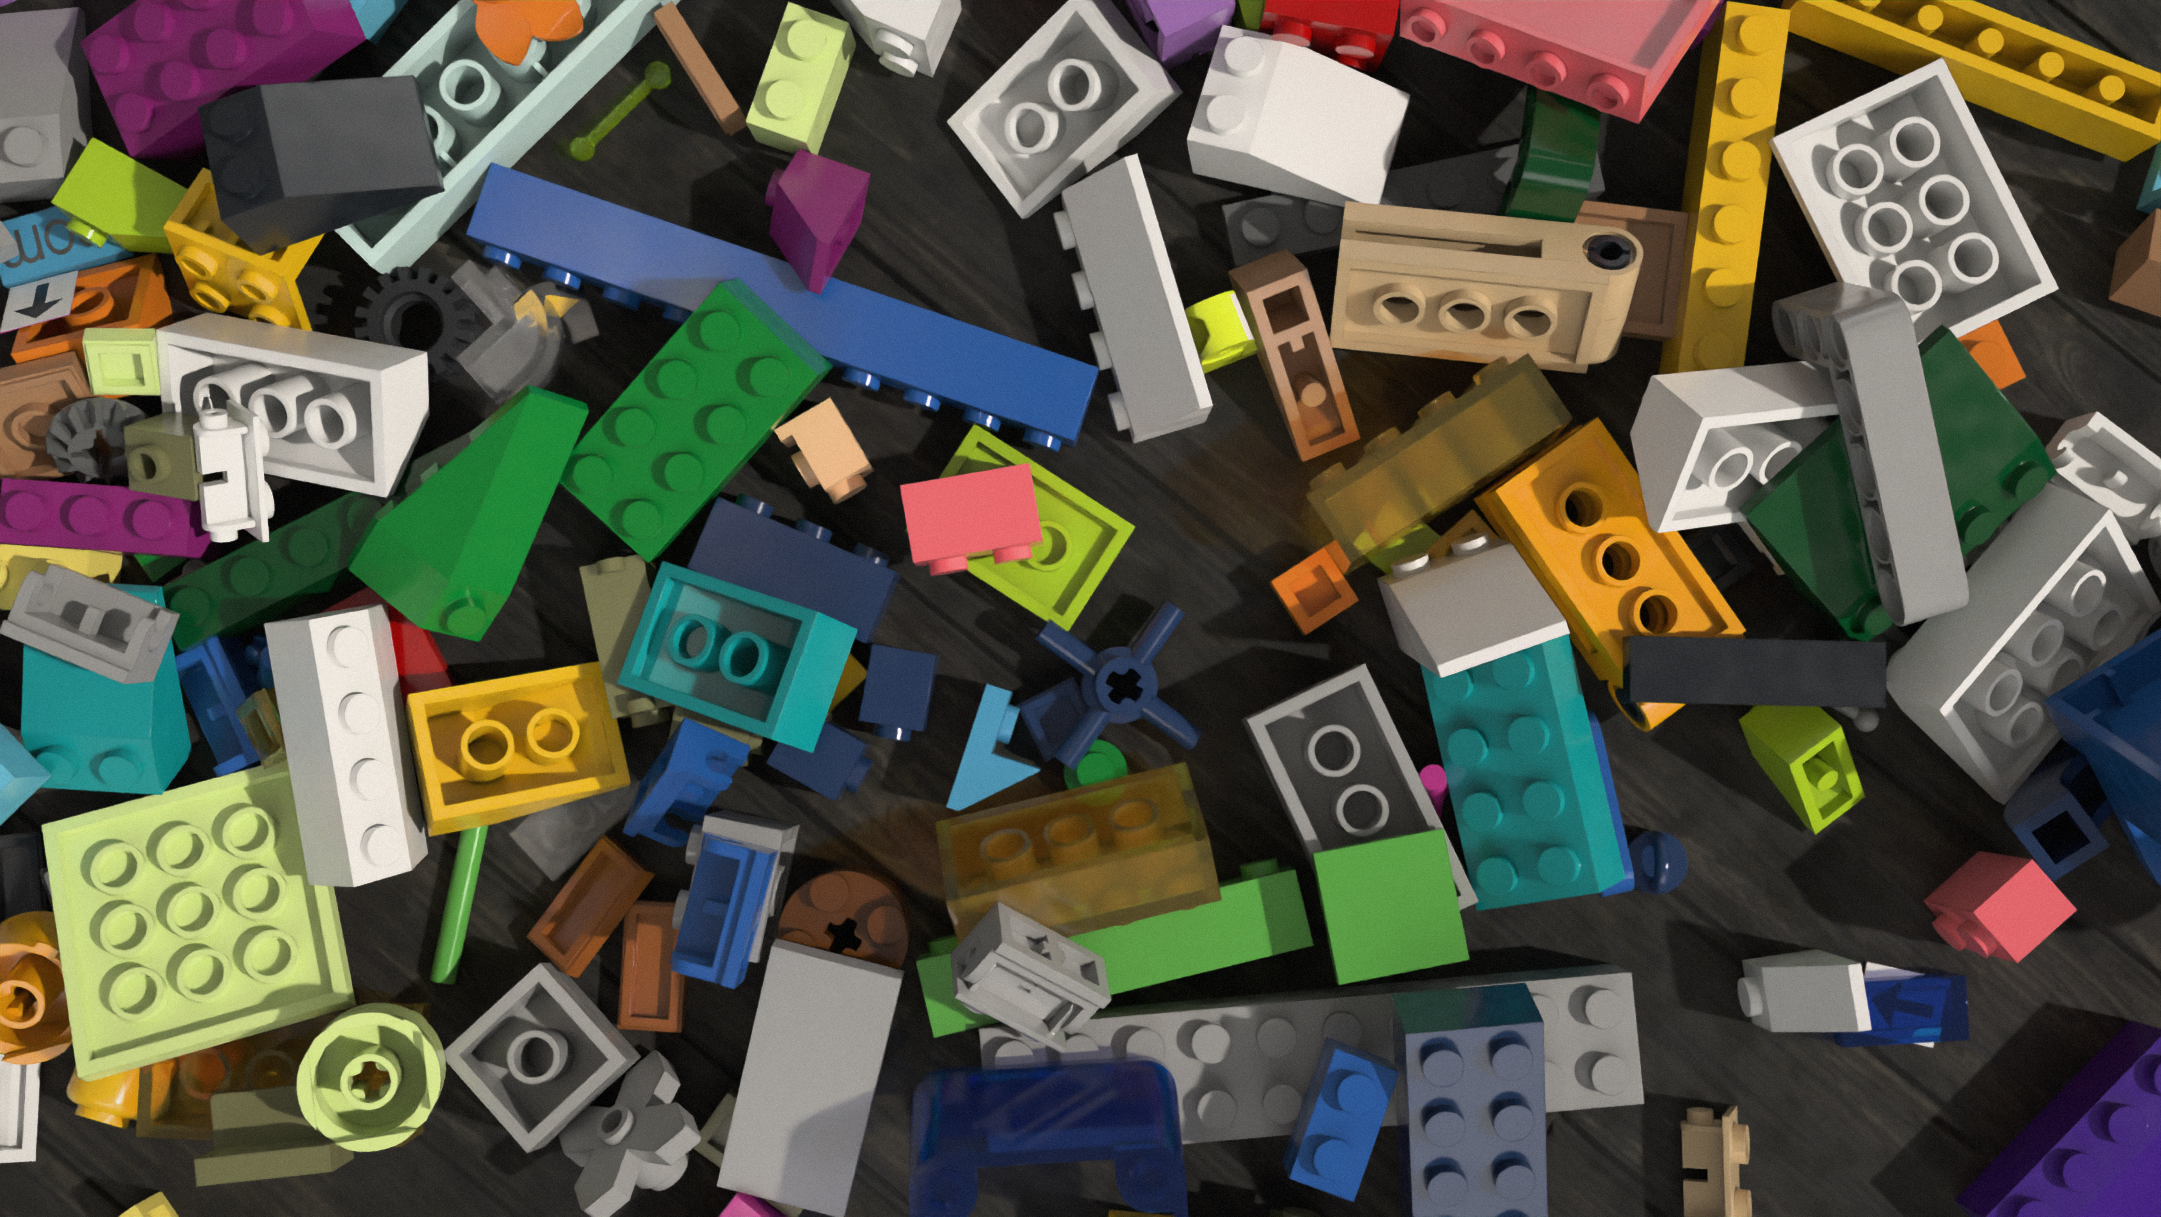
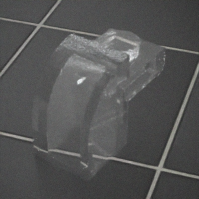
[451,259,564,407]

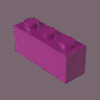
[0,478,222,561]

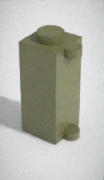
[579,554,675,728]

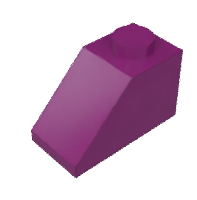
[765,149,871,295]

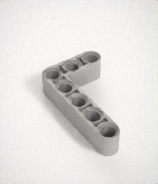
[1771,281,1969,627]

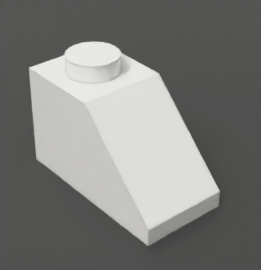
[1738,949,1872,1032]

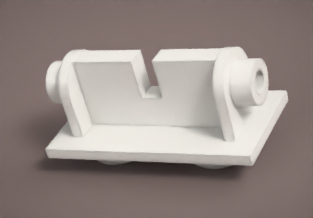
[193,399,274,543]

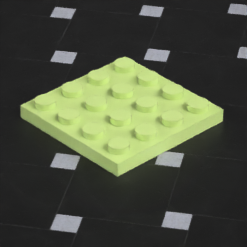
[41,759,356,1082]

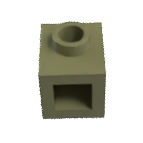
[124,412,223,501]

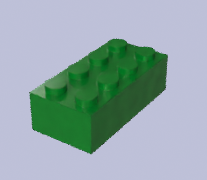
[559,277,833,563]

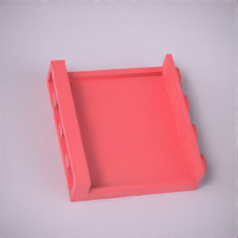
[1400,0,1720,124]

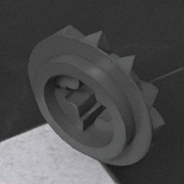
[46,398,149,486]

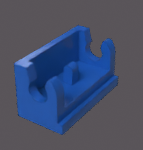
[175,636,286,777]
[622,717,751,847]
[670,832,779,989]

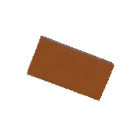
[526,834,655,978]
[617,899,688,1033]

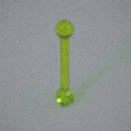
[570,61,672,161]

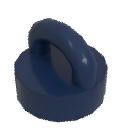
[1627,829,1688,895]

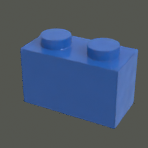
[1282,1037,1400,1202]

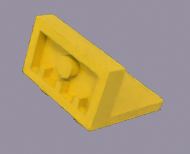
[163,168,325,331]

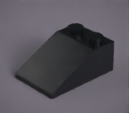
[198,75,445,256]

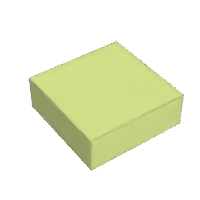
[82,328,161,395]

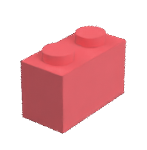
[900,463,1044,576]
[1923,851,2077,963]

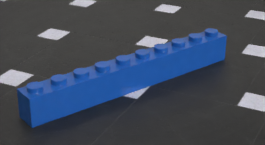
[466,162,1099,453]

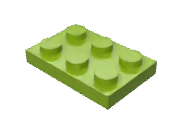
[905,423,1135,632]

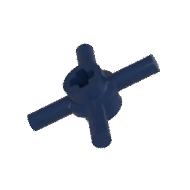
[1035,600,1203,771]

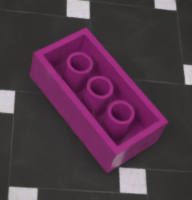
[80,0,366,162]

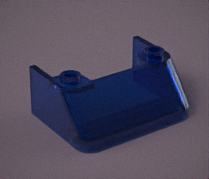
[908,1056,1188,1217]

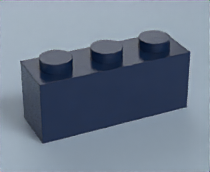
[687,493,901,645]

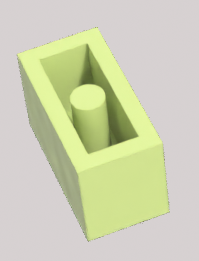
[746,2,856,155]

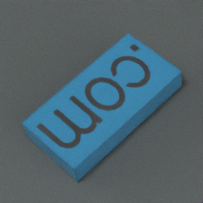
[0,206,134,289]

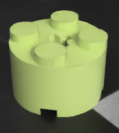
[297,1003,446,1152]

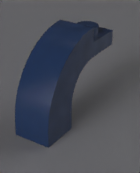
[2003,744,2113,882]

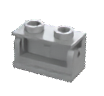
[950,901,1111,1053]

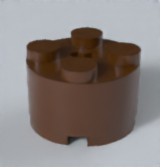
[777,866,913,970]

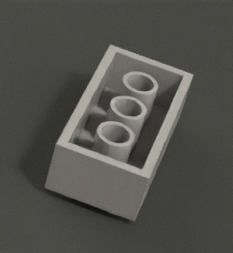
[1241,664,1479,910]

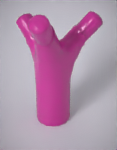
[1417,764,1449,821]

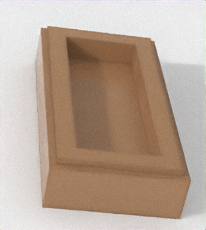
[653,1,747,136]

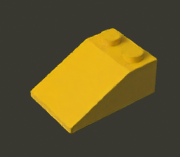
[405,661,631,837]

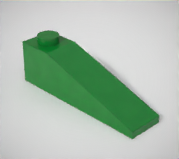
[346,384,589,642]

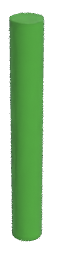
[430,825,489,984]

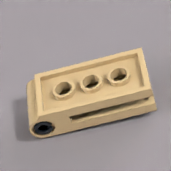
[1330,201,1643,374]

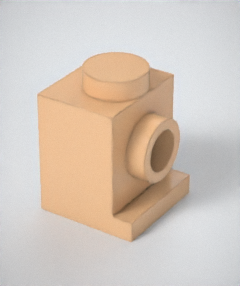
[774,398,874,504]

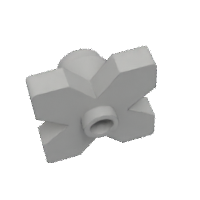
[558,1050,701,1217]

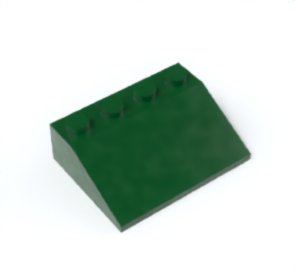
[1738,324,2057,642]

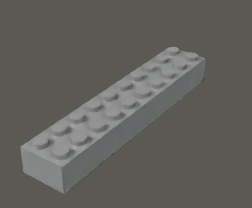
[979,963,1644,1161]

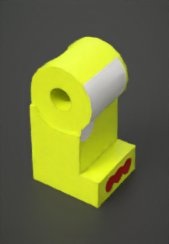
[1184,290,1258,374]

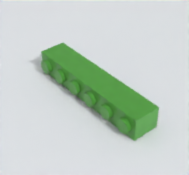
[916,857,1314,1038]

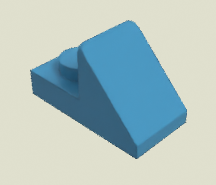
[946,684,1041,811]

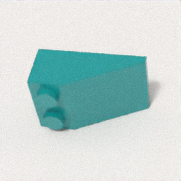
[617,561,858,753]
[21,583,192,795]

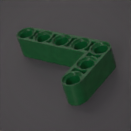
[1494,84,1601,223]

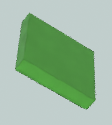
[1311,827,1470,985]

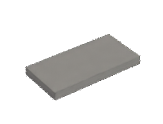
[717,938,904,1217]

